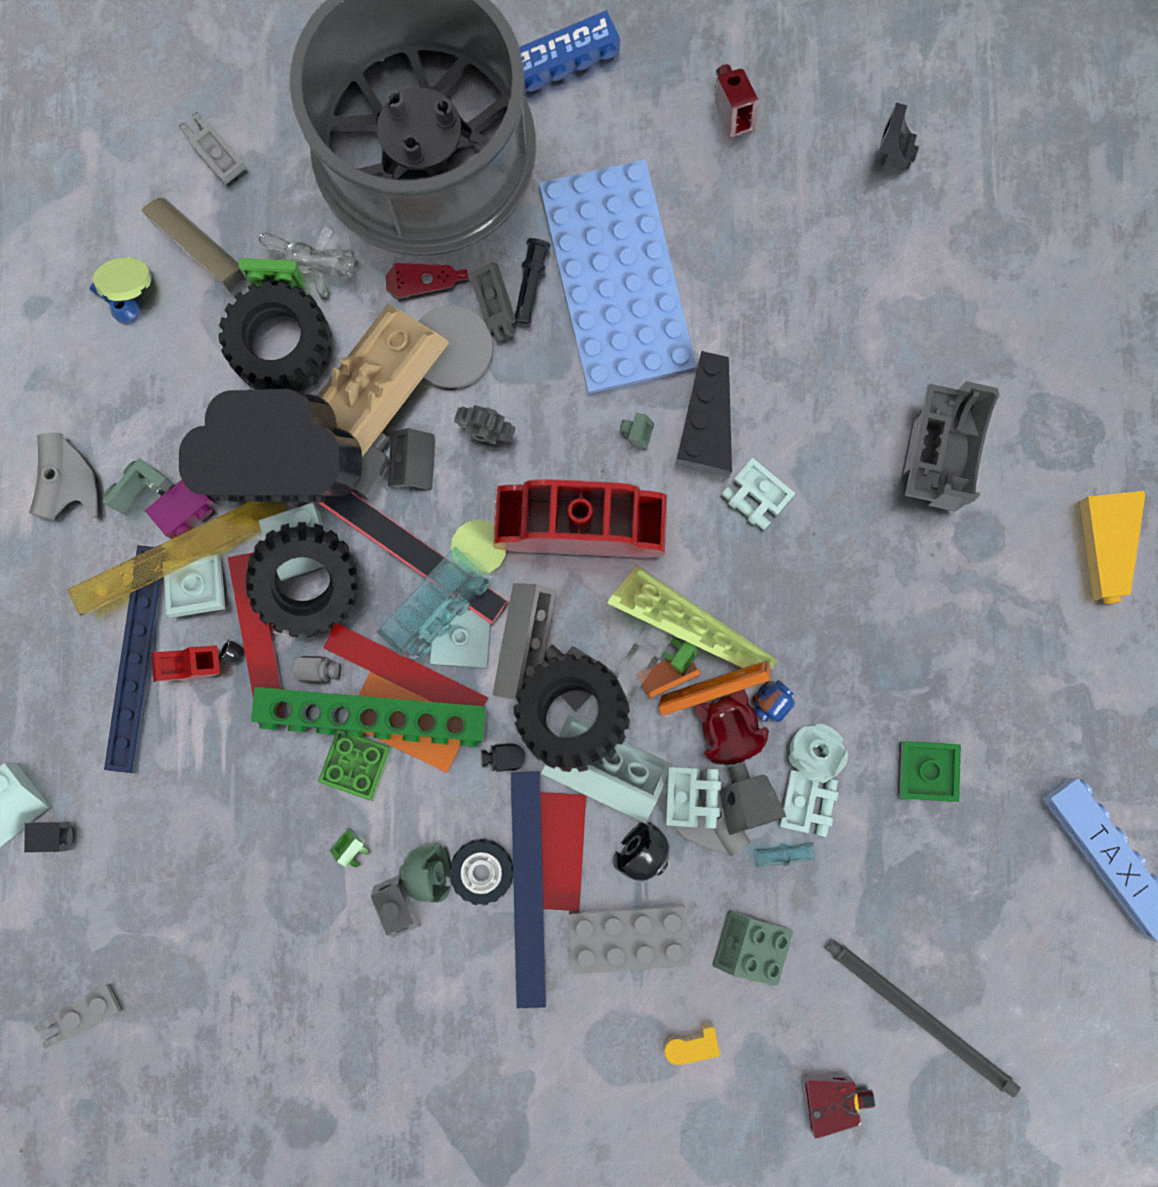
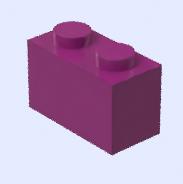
[144,480,216,540]

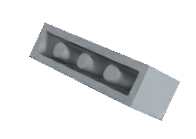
[492,583,557,700]

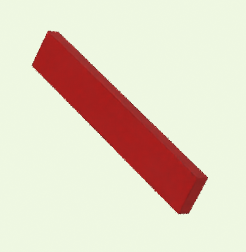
[227,552,287,724]
[323,623,488,706]

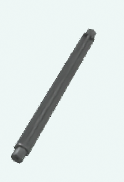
[826,939,1021,1097]

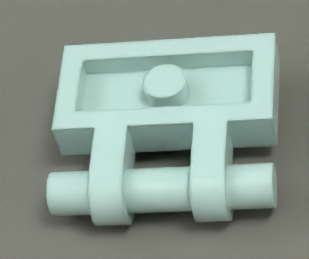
[721,457,796,530]
[666,767,721,828]
[779,770,839,837]

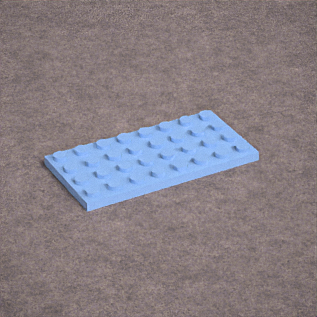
[539,159,697,394]

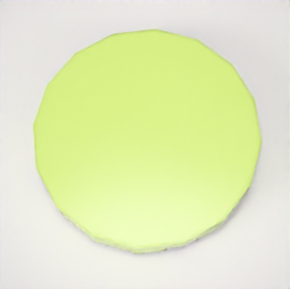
[93,257,151,301]
[451,519,507,576]

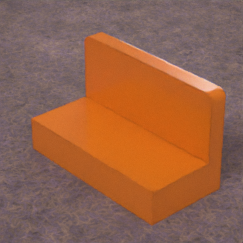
[636,660,701,700]

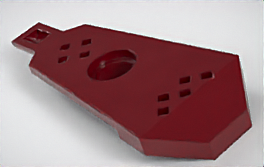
[385,263,468,299]

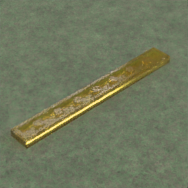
[67,502,286,616]

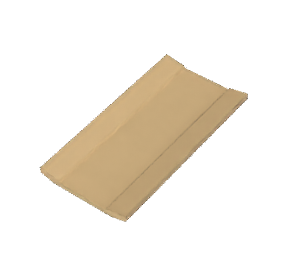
[317,304,449,457]

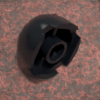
[613,822,670,881]

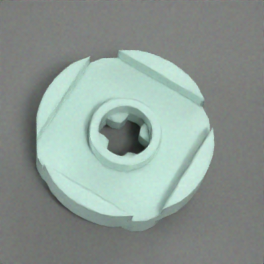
[789,724,848,783]

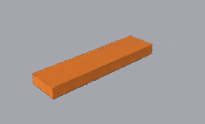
[659,661,772,716]

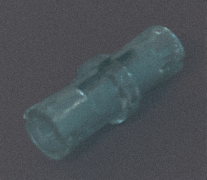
[755,842,815,868]

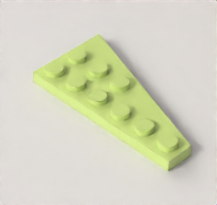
[607,565,777,670]

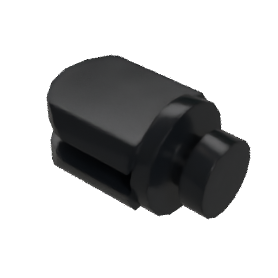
[481,743,525,772]

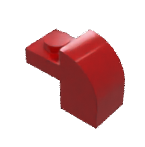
[151,645,220,682]

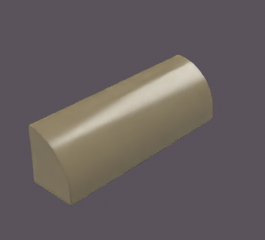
[141,198,245,292]

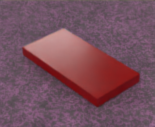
[540,792,586,911]

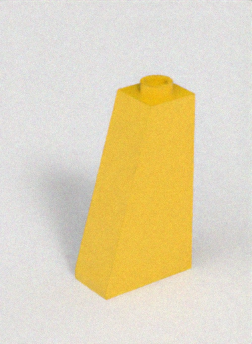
[1079,491,1145,604]

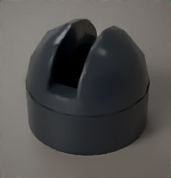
[218,639,243,664]

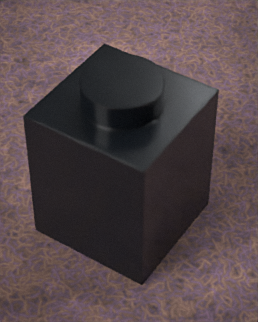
[24,821,73,853]

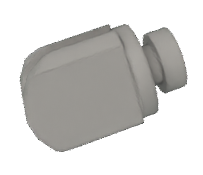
[293,656,339,684]

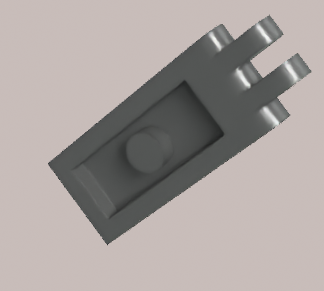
[470,262,516,341]

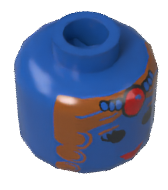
[752,680,795,722]

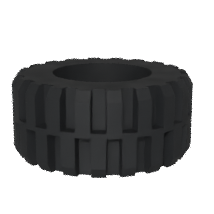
[218,280,332,391]
[246,522,358,637]
[513,654,630,772]

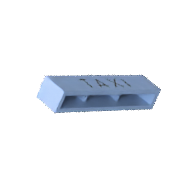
[1043,778,1158,943]

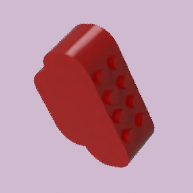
[493,479,667,558]

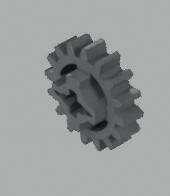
[454,405,515,444]

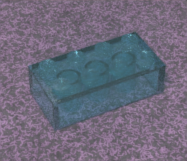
[377,546,493,659]

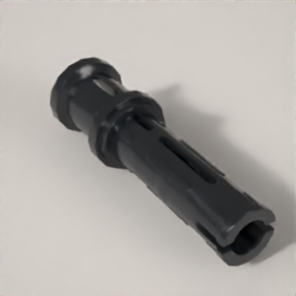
[515,238,551,325]

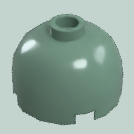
[399,844,451,903]

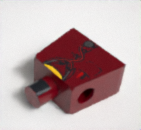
[716,64,759,138]
[803,1075,875,1139]

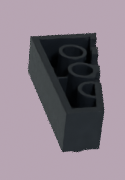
[675,351,732,478]

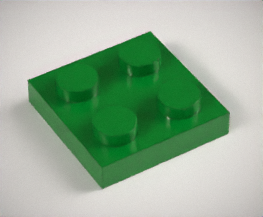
[899,741,961,802]

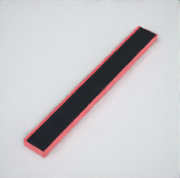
[317,492,508,625]

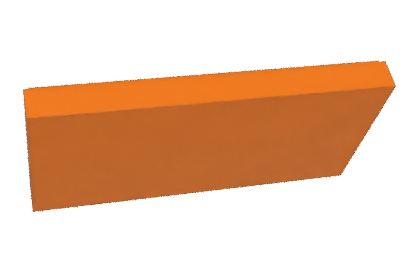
[346,672,464,773]

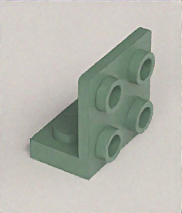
[102,458,175,514]
[713,910,793,986]

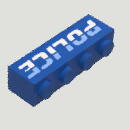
[519,10,620,91]

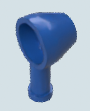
[89,282,139,323]

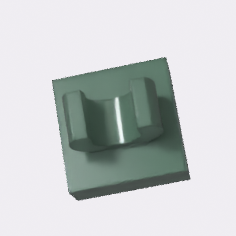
[619,413,654,449]

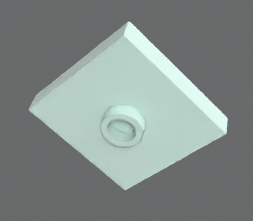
[163,554,225,618]
[430,608,491,668]

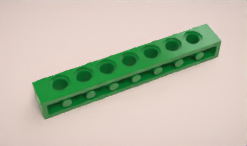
[251,687,487,747]

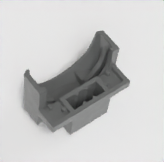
[903,381,999,512]

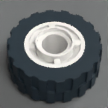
[449,839,513,905]

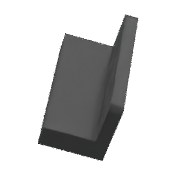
[388,428,435,489]

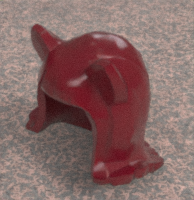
[695,689,769,765]

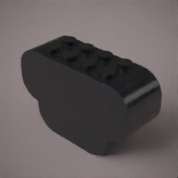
[179,389,362,502]

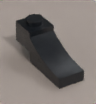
[878,103,919,171]

